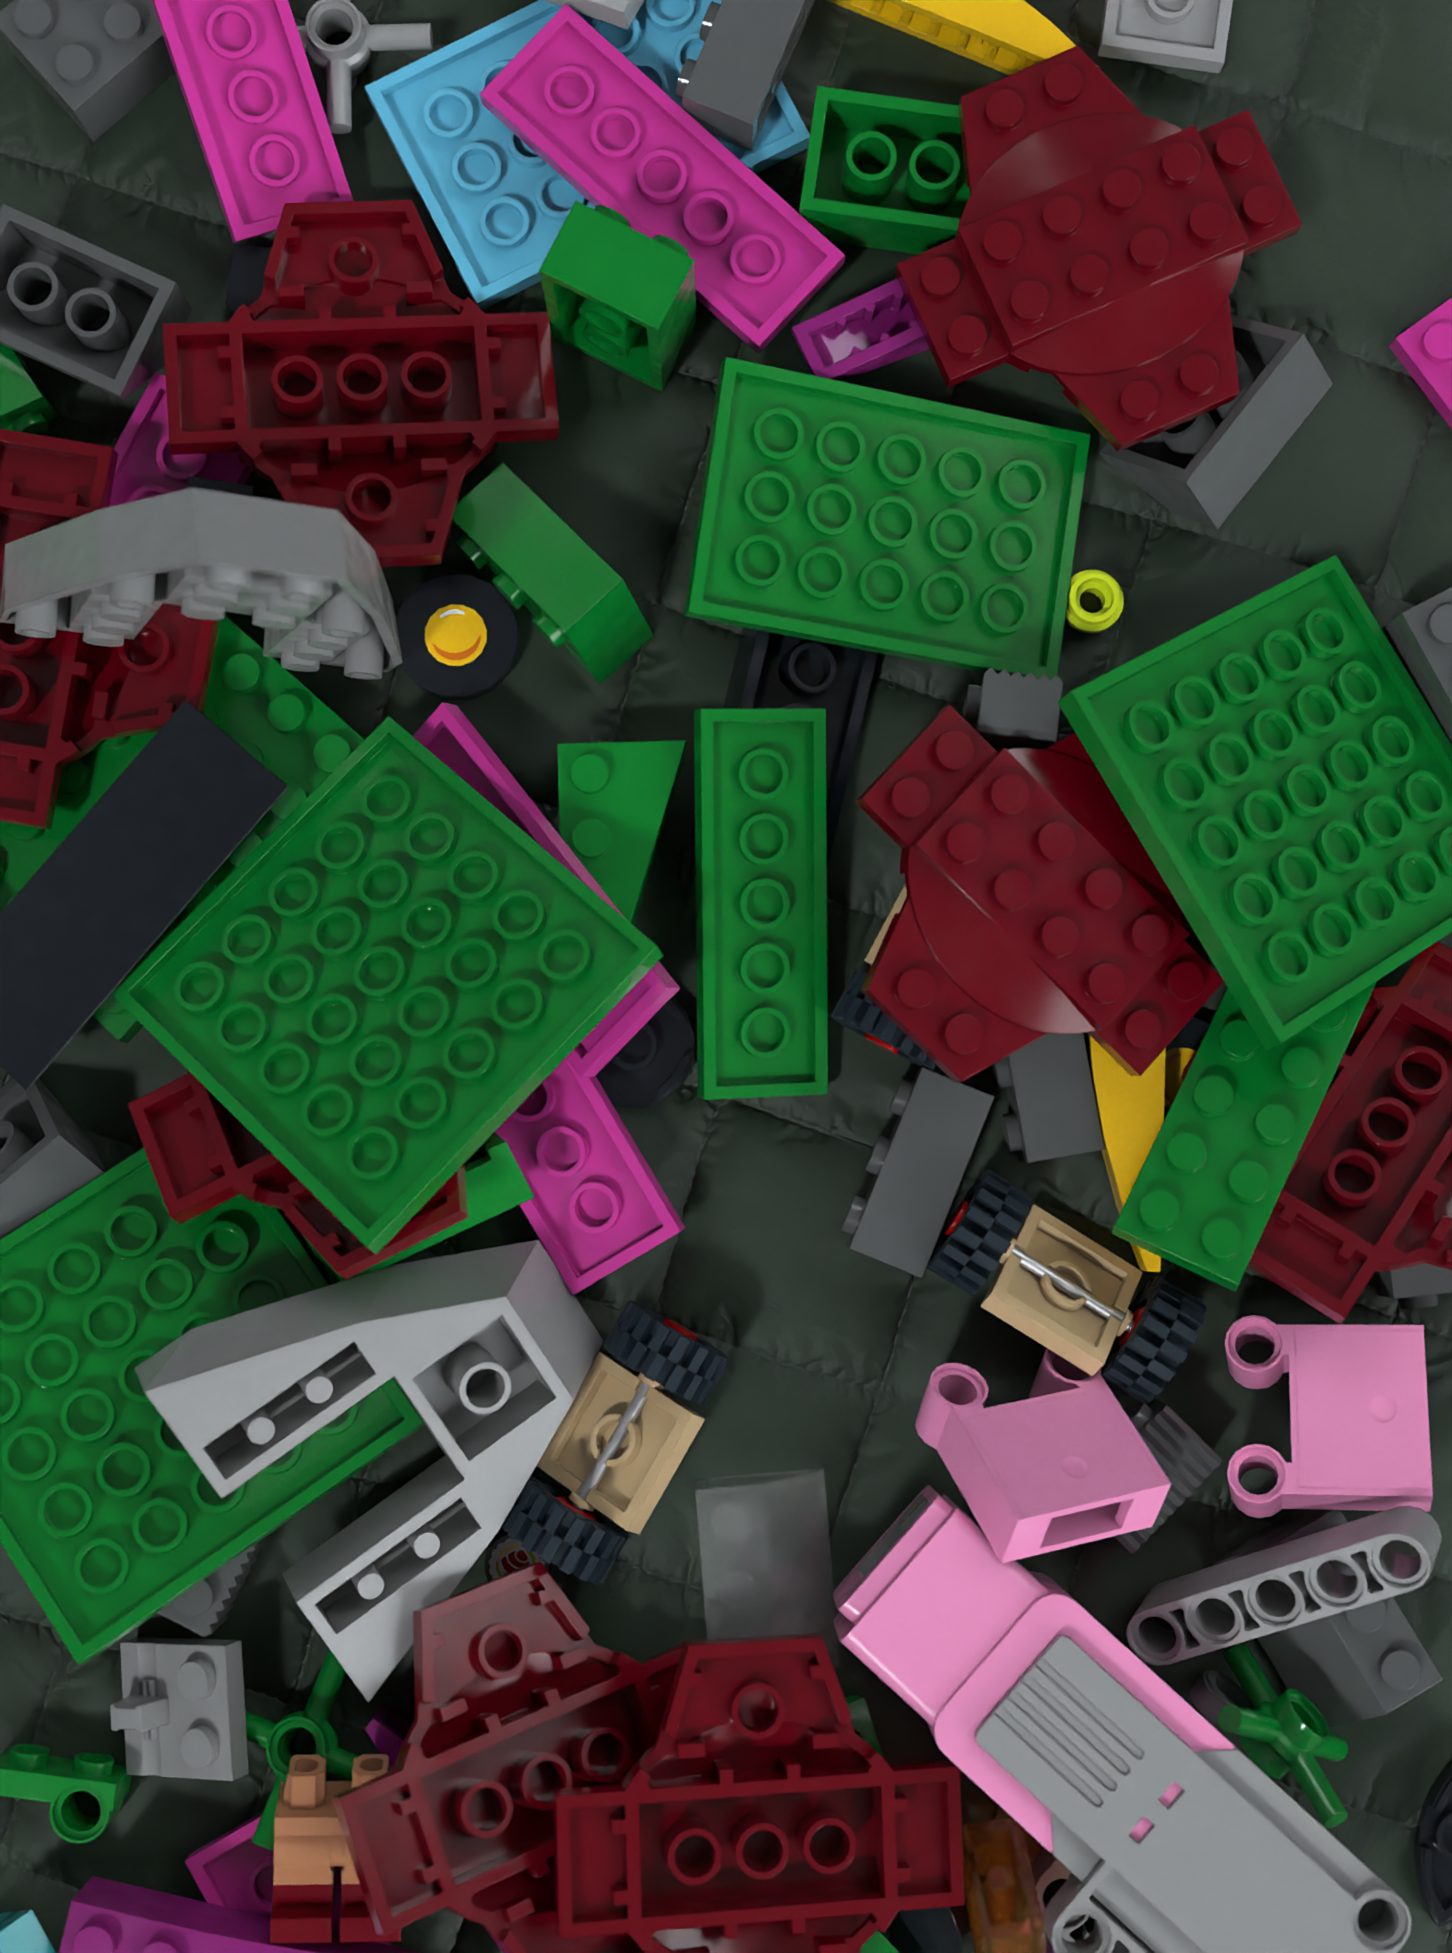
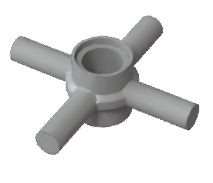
[297,0,433,134]

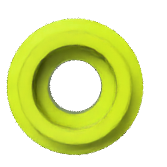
[1065,569,1124,633]

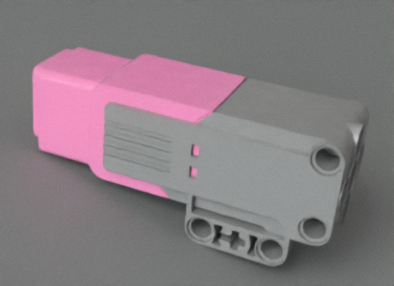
[832,1485,1412,1953]

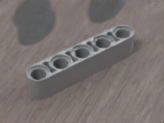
[1126,1506,1442,1666]

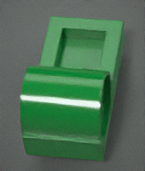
[0,1744,132,1844]

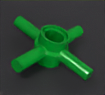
[1218,1644,1348,1828]
[245,1649,359,1850]

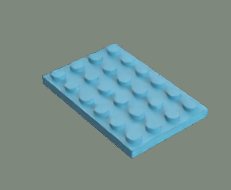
[364,0,810,310]

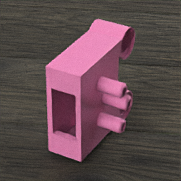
[1225,1315,1433,1518]
[915,1348,1171,1564]

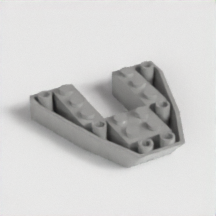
[0,488,402,680]
[134,1240,604,1702]

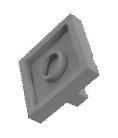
[110,1637,249,1781]

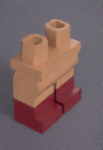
[269,1754,402,1944]

